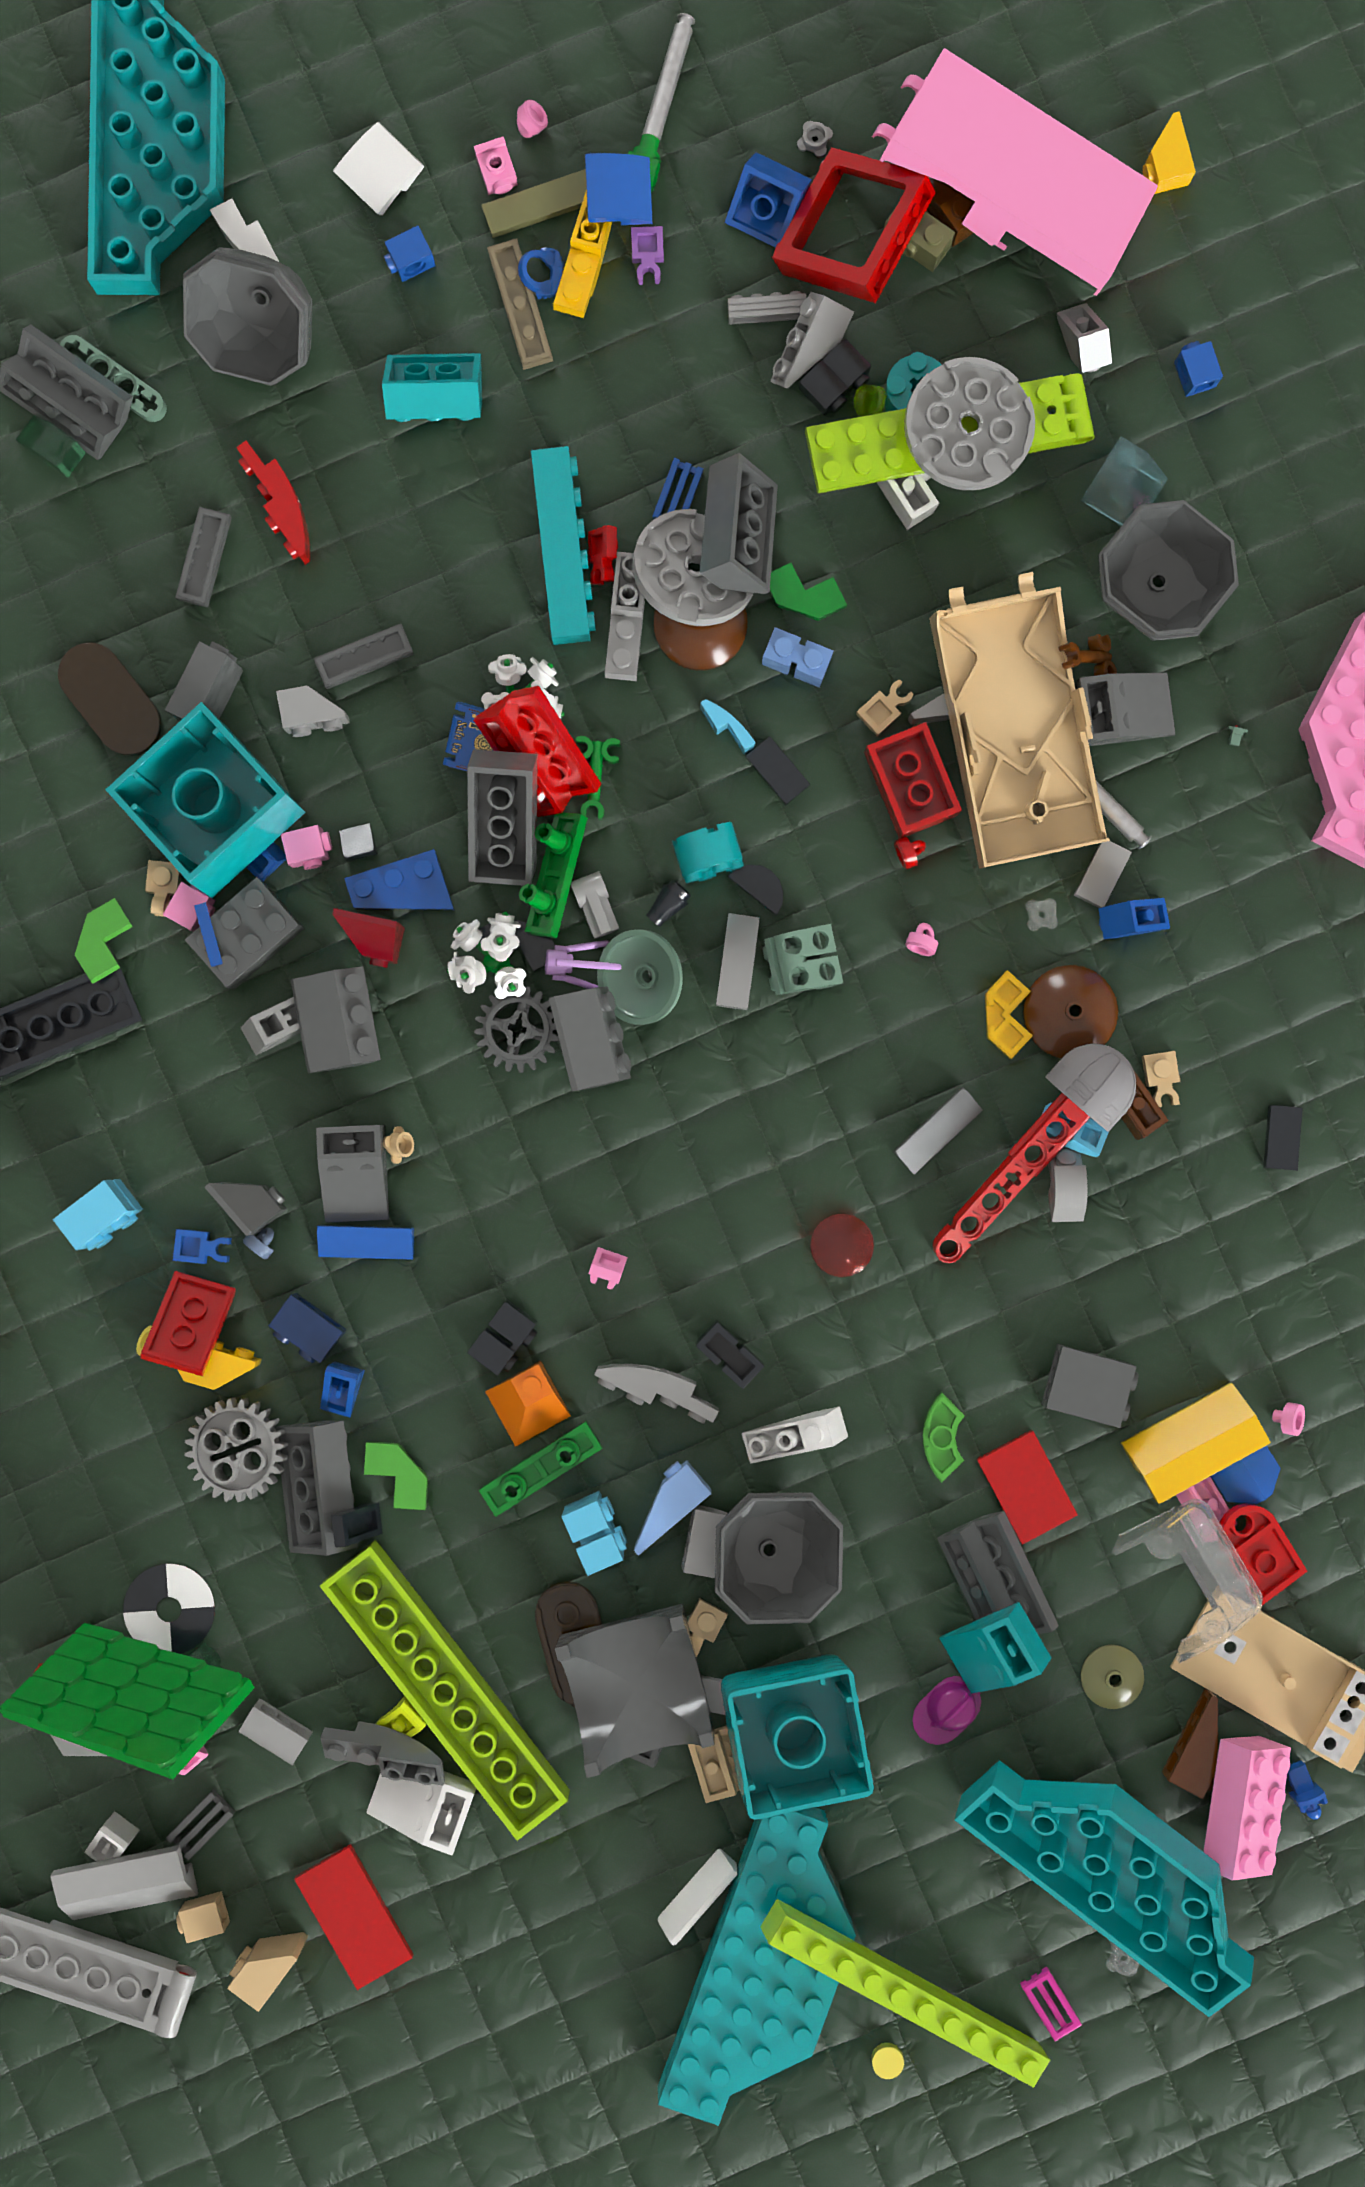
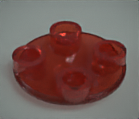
[810,1214,874,1277]

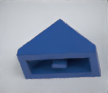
[320,1361,365,1418]

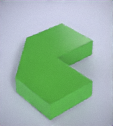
[75,898,133,984]
[364,1441,428,1510]

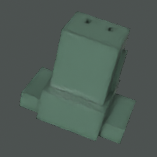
[1227,725,1248,746]

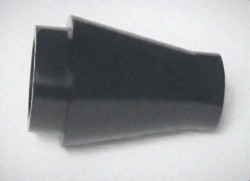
[646,879,691,927]

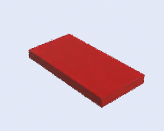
[294,1844,414,1990]

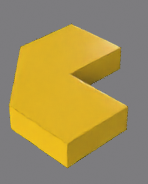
[985,970,1033,1059]

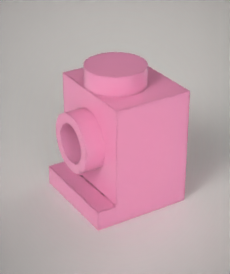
[474,137,518,195]

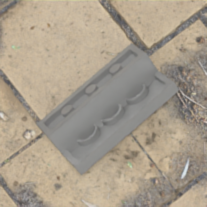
[50,1845,199,1920]

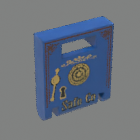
[443,702,493,771]

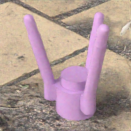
[545,940,622,989]

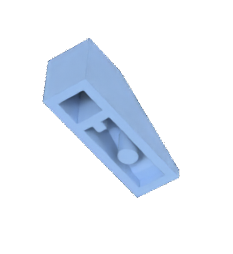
[634,1460,711,1555]

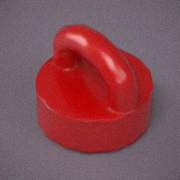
[894,836,926,870]

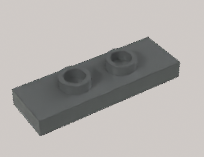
[175,507,232,608]
[314,623,414,689]

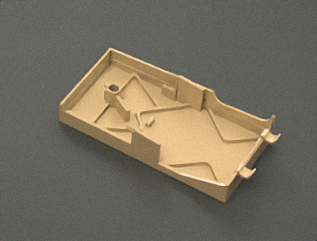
[929,572,1110,868]

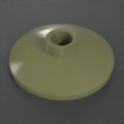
[1080,1645,1144,1709]

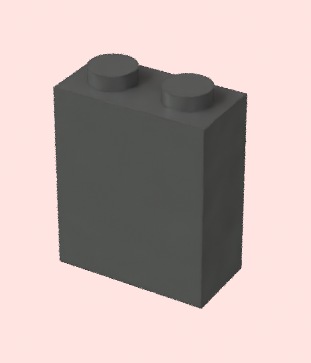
[165,641,243,721]
[1041,1344,1139,1428]

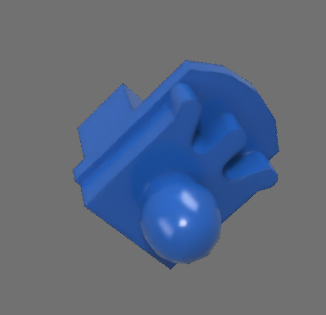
[1287,1760,1328,1820]

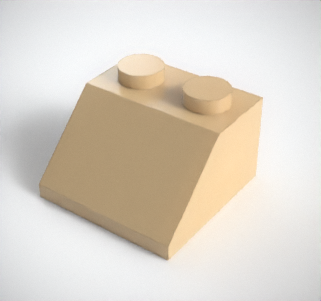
[227,1932,308,2012]

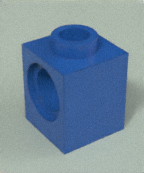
[384,226,436,282]
[1174,341,1223,397]

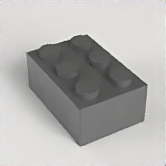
[185,877,305,990]

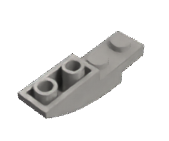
[605,552,645,681]
[594,1364,719,1424]

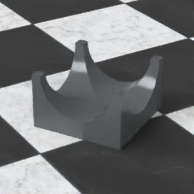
[555,1603,715,1778]

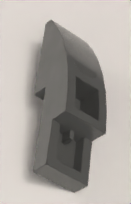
[321,1721,445,1786]

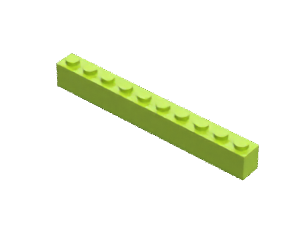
[760,1899,1050,2088]

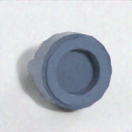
[243,1227,274,1260]

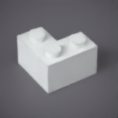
[877,473,939,530]

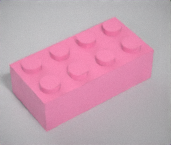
[1204,1736,1291,1881]

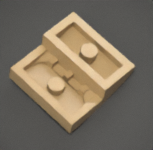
[688,1725,740,1803]

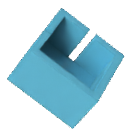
[52,1179,143,1251]
[561,1491,628,1576]

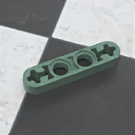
[60,335,167,422]

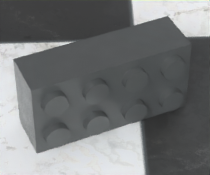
[467,749,538,886]

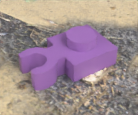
[631,226,664,285]

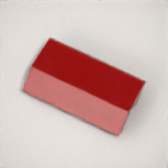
[473,686,601,817]

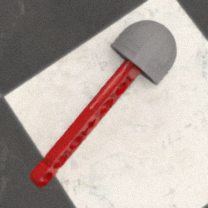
[932,1044,1136,1263]

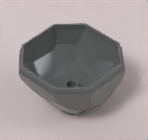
[183,247,313,386]
[1098,500,1239,641]
[714,1492,843,1624]

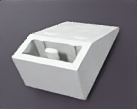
[366,1771,476,1856]

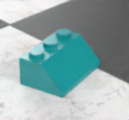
[382,353,482,422]

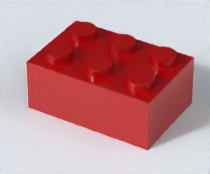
[864,722,962,839]

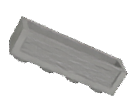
[727,291,806,325]

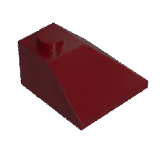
[332,908,405,968]

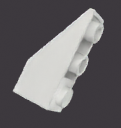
[742,1406,848,1464]

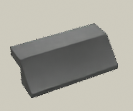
[0,324,133,460]
[937,1511,1059,1634]

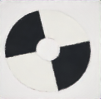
[123,1564,215,1654]

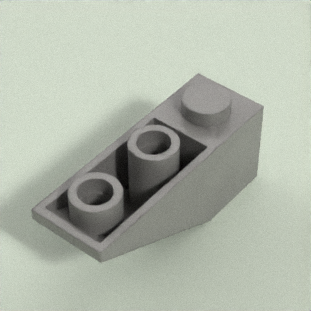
[770,292,854,389]

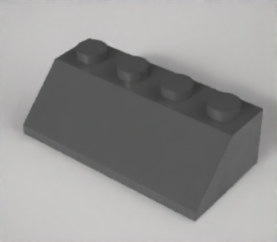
[700,453,778,594]
[276,1420,358,1556]

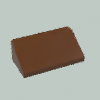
[1121,1070,1169,1140]

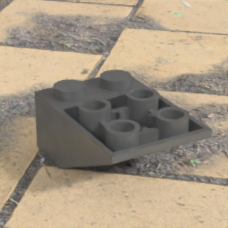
[1074,673,1175,746]
[316,1125,389,1222]

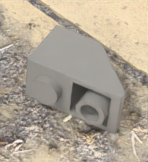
[276,686,350,737]

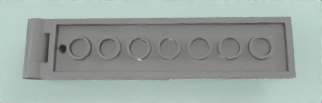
[0,1908,197,2038]

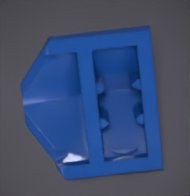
[1210,1446,1281,1504]

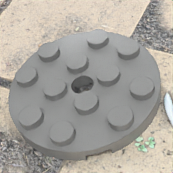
[904,357,1035,490]
[632,509,753,626]

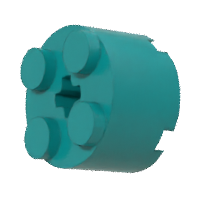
[884,352,942,412]
[672,822,744,883]

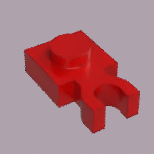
[588,525,618,586]

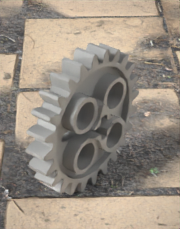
[185,1397,288,1502]

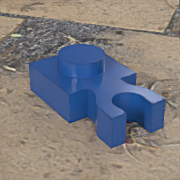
[173,1229,232,1264]

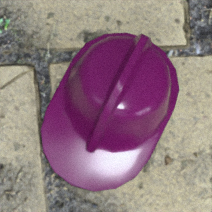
[912,1676,981,1745]

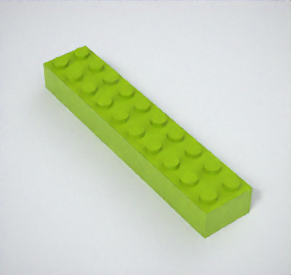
[320,1539,570,1841]

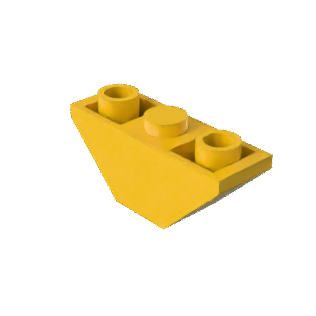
[177,1340,262,1390]

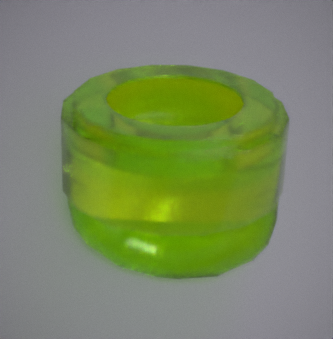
[854,384,886,417]

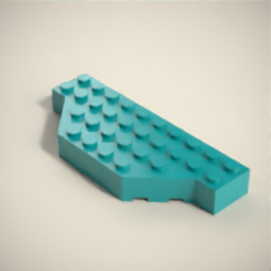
[87,0,225,295]
[954,1760,1254,2017]
[657,1807,856,2126]

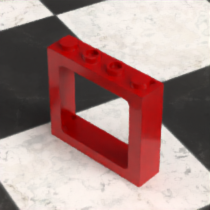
[772,147,936,303]

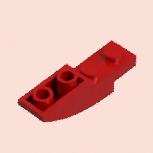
[236,440,310,565]

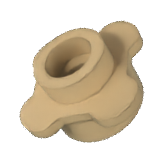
[383,1126,414,1164]

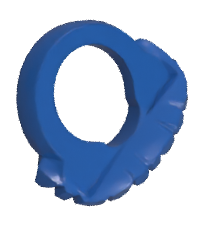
[518,247,564,299]

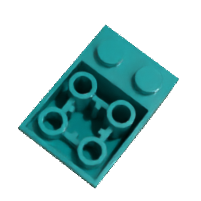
[939,1602,1052,1694]

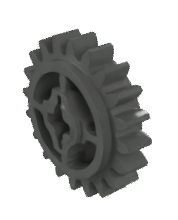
[474,986,560,1073]

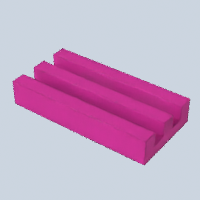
[1020,1966,1082,2041]

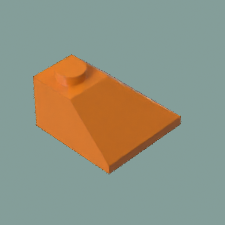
[485,1360,571,1447]

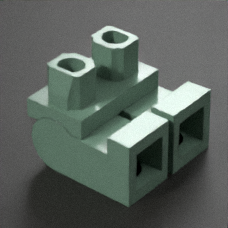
[763,924,843,995]

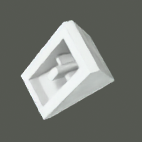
[84,1811,140,1862]

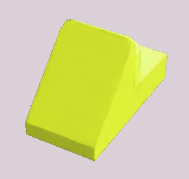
[375,1696,426,1738]

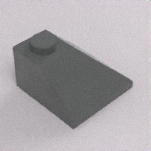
[204,1182,287,1236]

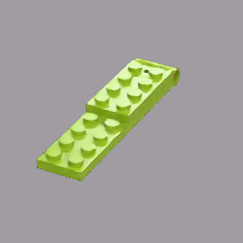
[805,373,1095,493]

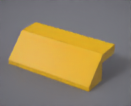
[1121,1383,1271,1504]

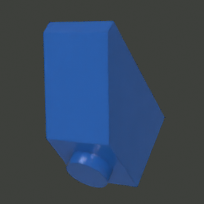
[1098,898,1170,939]

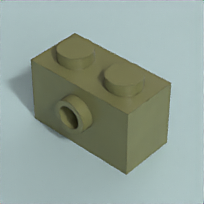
[884,207,955,272]

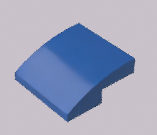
[585,153,653,226]

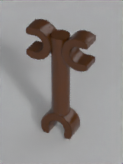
[1058,634,1117,676]

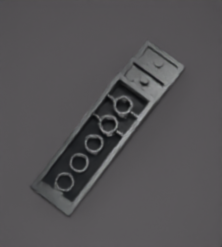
[0,962,142,1082]

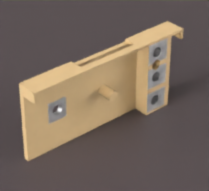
[1170,1584,1365,1773]

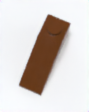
[927,176,975,247]
[1162,1688,1218,1799]

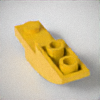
[553,189,612,318]

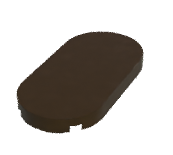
[58,643,161,756]
[535,1581,603,1707]

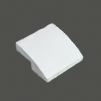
[333,122,424,216]

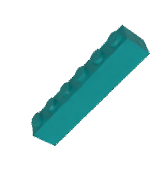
[531,446,596,645]

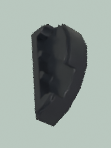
[727,864,783,916]

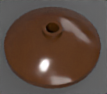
[654,608,747,671]
[1023,965,1118,1059]

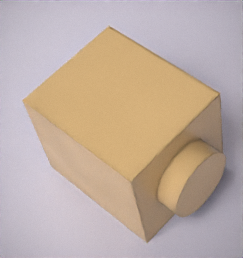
[176,1891,230,1943]

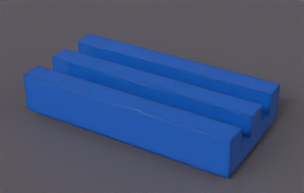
[653,458,704,520]

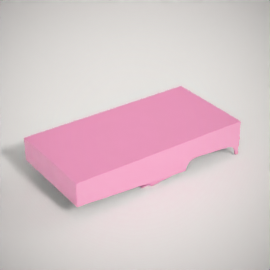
[872,48,1158,296]

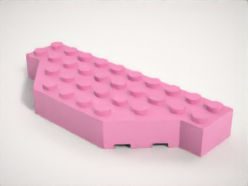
[1298,611,1365,868]

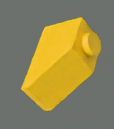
[1143,111,1196,194]

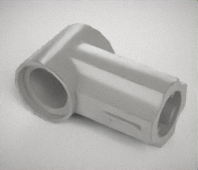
[571,871,619,939]

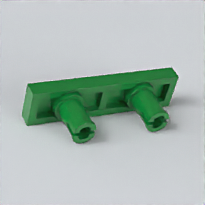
[519,812,588,938]
[479,1421,603,1517]

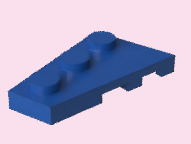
[344,849,454,910]

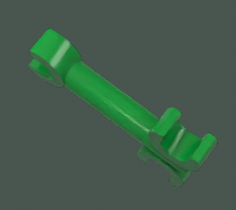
[576,736,620,820]

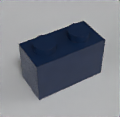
[268,1293,347,1363]

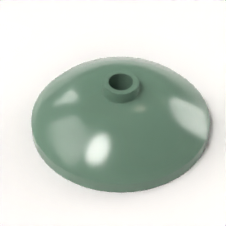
[597,929,683,1025]

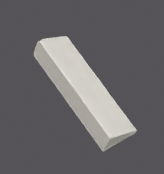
[658,1849,737,1946]

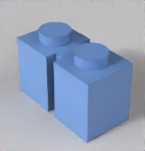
[762,627,834,688]

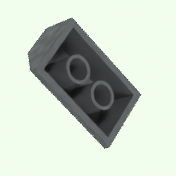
[290,966,381,1074]
[549,987,631,1092]

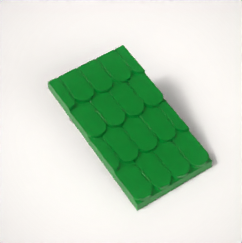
[0,1623,255,1780]

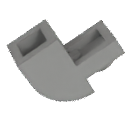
[1048,1148,1087,1222]

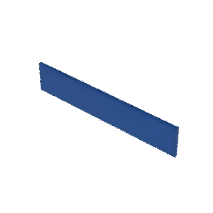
[194,902,223,967]

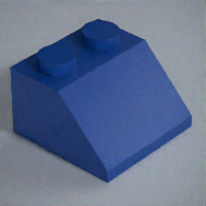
[724,152,812,247]

